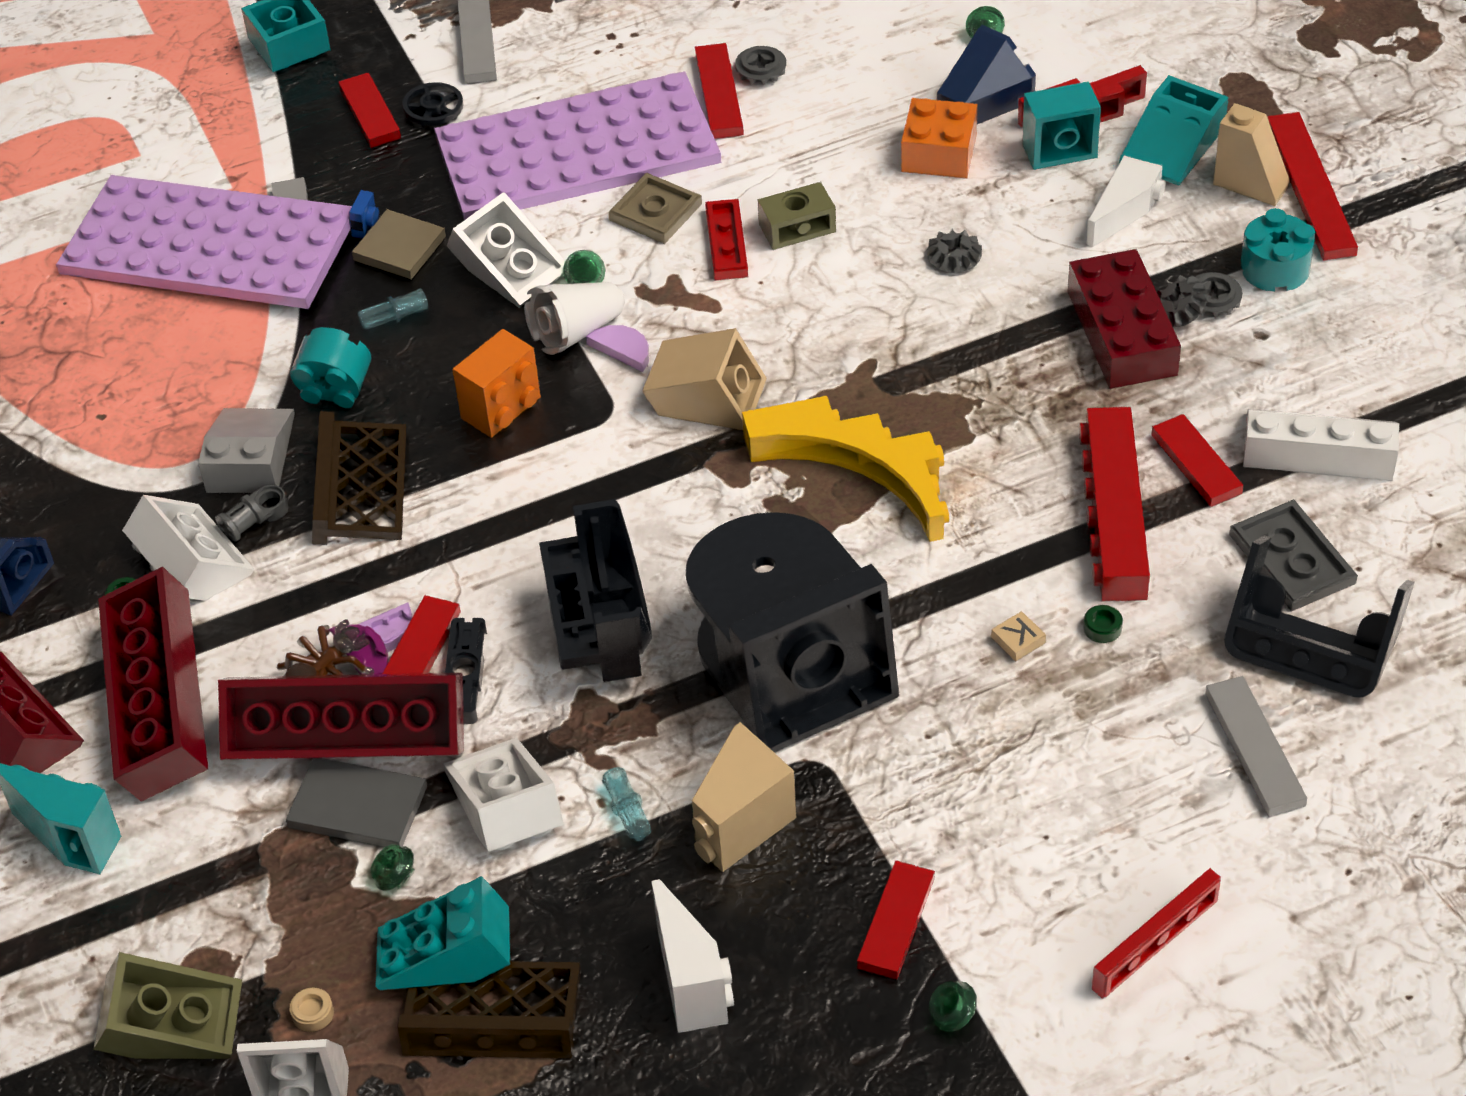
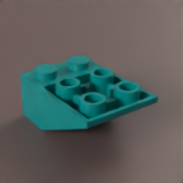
[1119,75,1229,186]
[0,763,122,875]
[376,876,510,990]

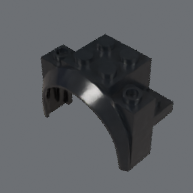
[539,499,652,683]

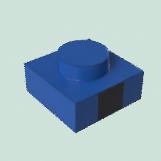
[349,190,379,239]

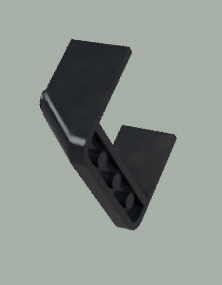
[1224,535,1415,698]

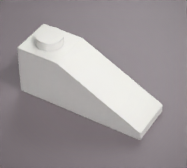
[1087,156,1166,247]

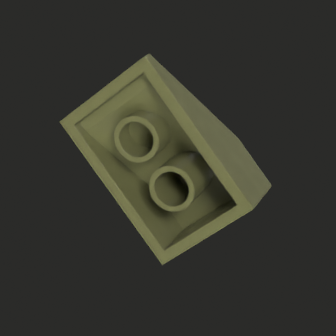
[93,952,242,1059]

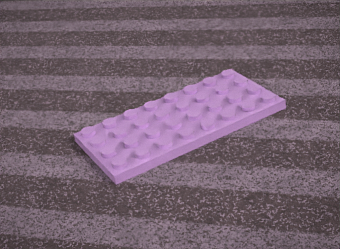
[434,71,722,220]
[56,175,352,309]

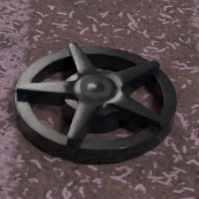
[403,82,464,127]

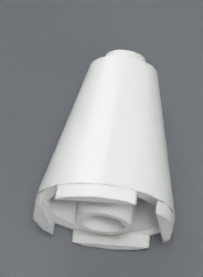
[524,282,625,355]

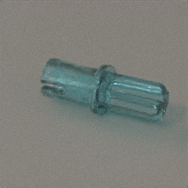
[358,288,428,329]
[602,767,651,841]

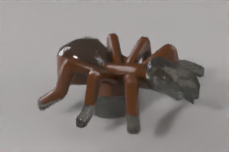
[276,619,375,676]

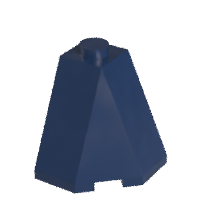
[937,25,1036,125]
[0,537,54,616]

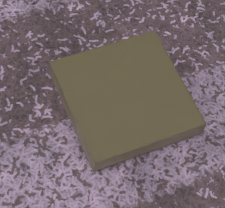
[608,173,702,244]
[352,209,446,280]

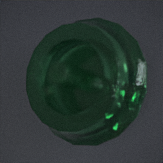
[965,6,1005,38]
[563,250,606,284]
[370,844,415,891]
[929,981,977,1032]

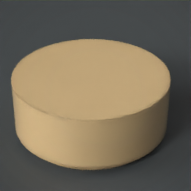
[290,988,334,1032]

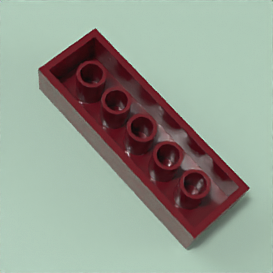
[98,566,208,802]
[218,673,464,760]

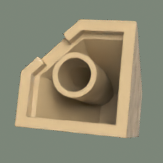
[1213,103,1290,206]

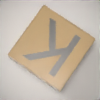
[991,611,1046,662]

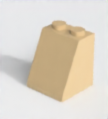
[642,328,767,430]
[692,722,796,872]

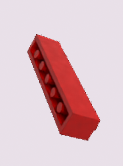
[1079,407,1150,601]

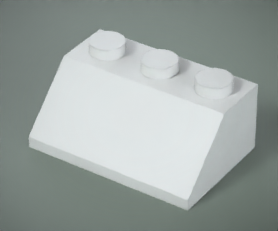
[122,495,254,601]

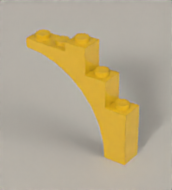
[742,396,949,542]

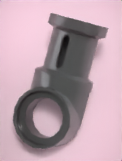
[215,485,289,542]

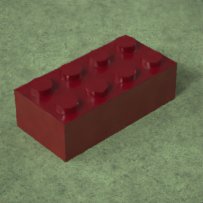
[1067,249,1181,389]

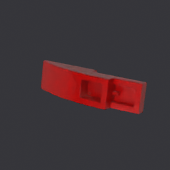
[1018,65,1147,128]

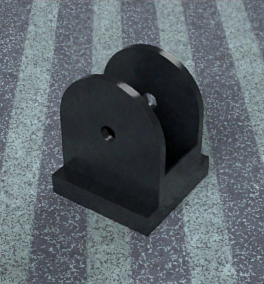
[686,512,900,752]

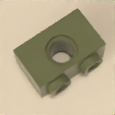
[757,181,836,250]

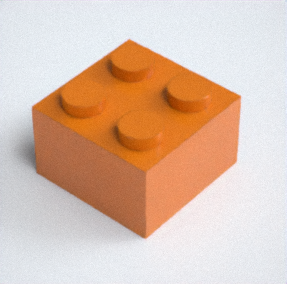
[901,98,978,178]
[452,329,541,438]

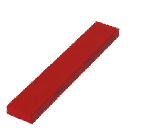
[1267,112,1358,261]

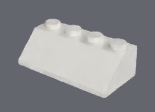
[1243,409,1399,481]

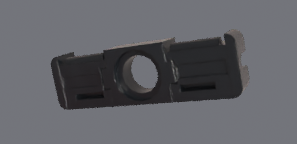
[445,618,487,724]

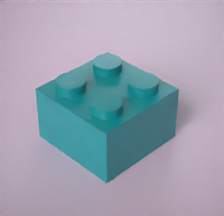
[241,0,331,72]
[1022,81,1101,170]

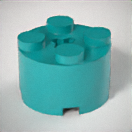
[1241,208,1315,292]
[290,327,371,408]

